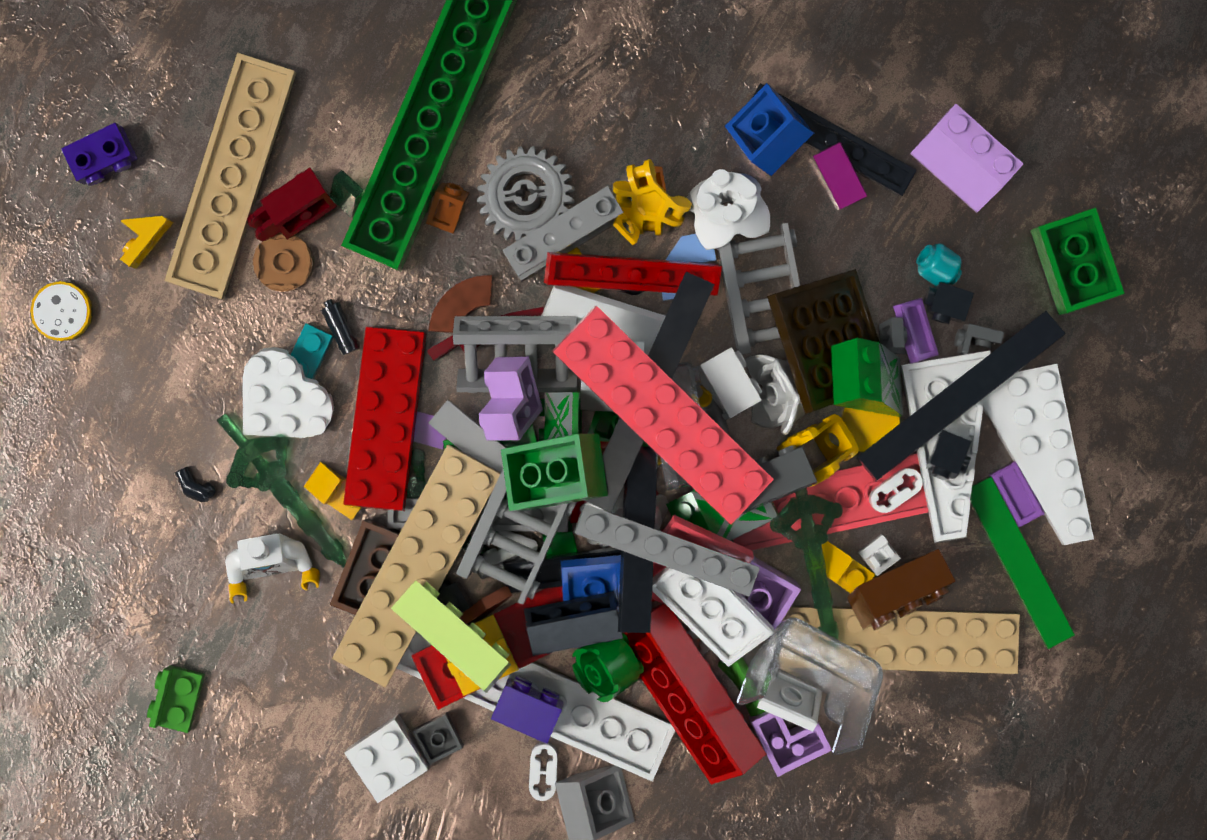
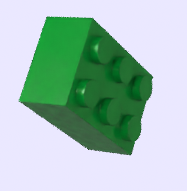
[1030,208,1125,315]
[501,434,608,511]

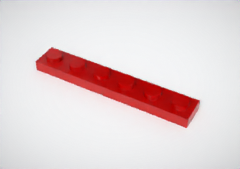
[544,252,722,296]

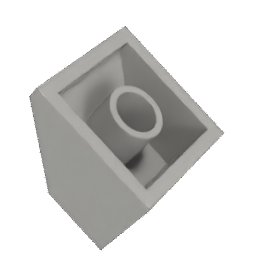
[555,765,635,840]

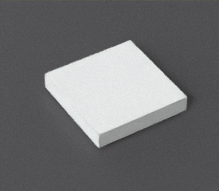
[757,666,823,732]

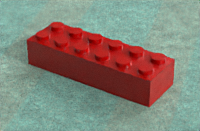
[624,603,767,785]

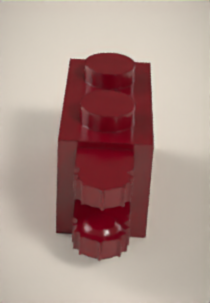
[247,167,337,242]

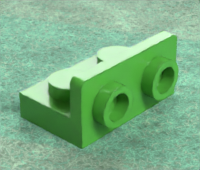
[147,665,205,733]

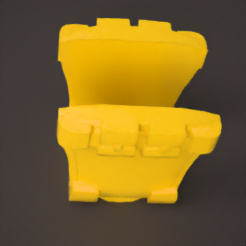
[777,414,859,487]

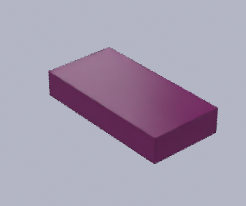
[813,141,867,209]

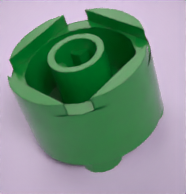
[572,633,644,702]

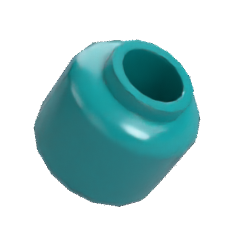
[916,243,962,286]

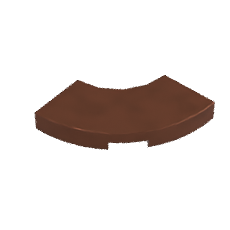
[428,275,493,333]
[459,586,512,626]

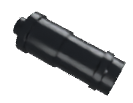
[320,299,359,355]

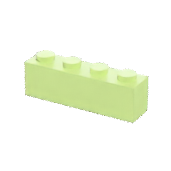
[391,580,511,693]

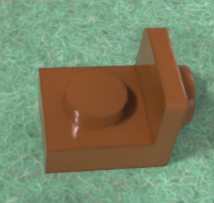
[426,182,469,234]

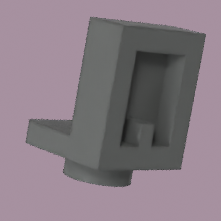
[879,317,907,354]
[954,324,1004,355]

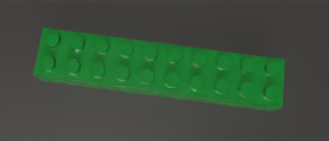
[341,0,517,272]

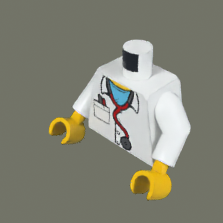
[225,534,320,603]

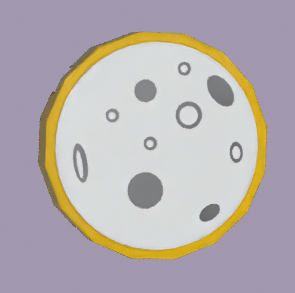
[30,281,92,341]

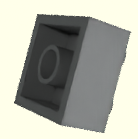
[412,712,464,765]

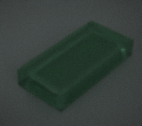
[330,170,363,217]

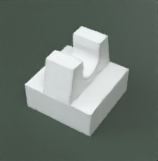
[858,534,901,576]

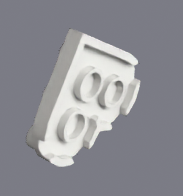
[242,347,334,438]

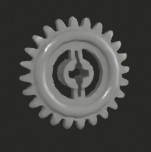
[477,146,575,241]

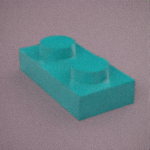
[291,323,334,379]

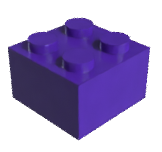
[491,676,563,744]

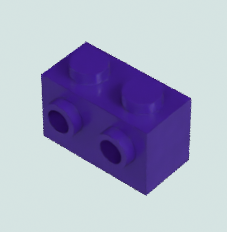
[61,123,138,186]

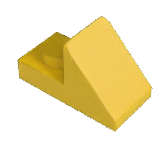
[120,216,174,269]
[304,462,362,520]
[808,539,875,593]

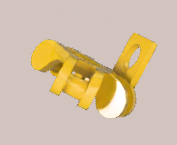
[613,159,692,245]

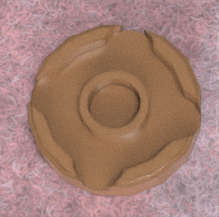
[253,233,314,292]

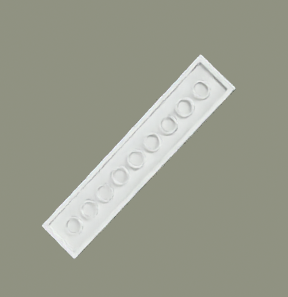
[396,632,675,782]

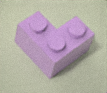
[479,356,543,440]
[749,712,832,777]

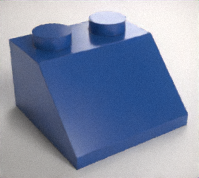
[725,83,814,176]

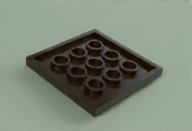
[767,269,880,414]

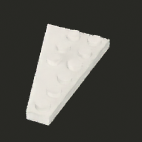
[900,350,991,543]
[983,364,1094,545]

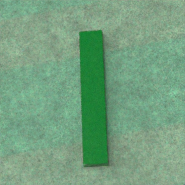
[970,476,1075,649]

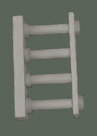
[502,186,624,282]
[717,223,800,355]
[453,316,577,393]
[456,469,577,604]

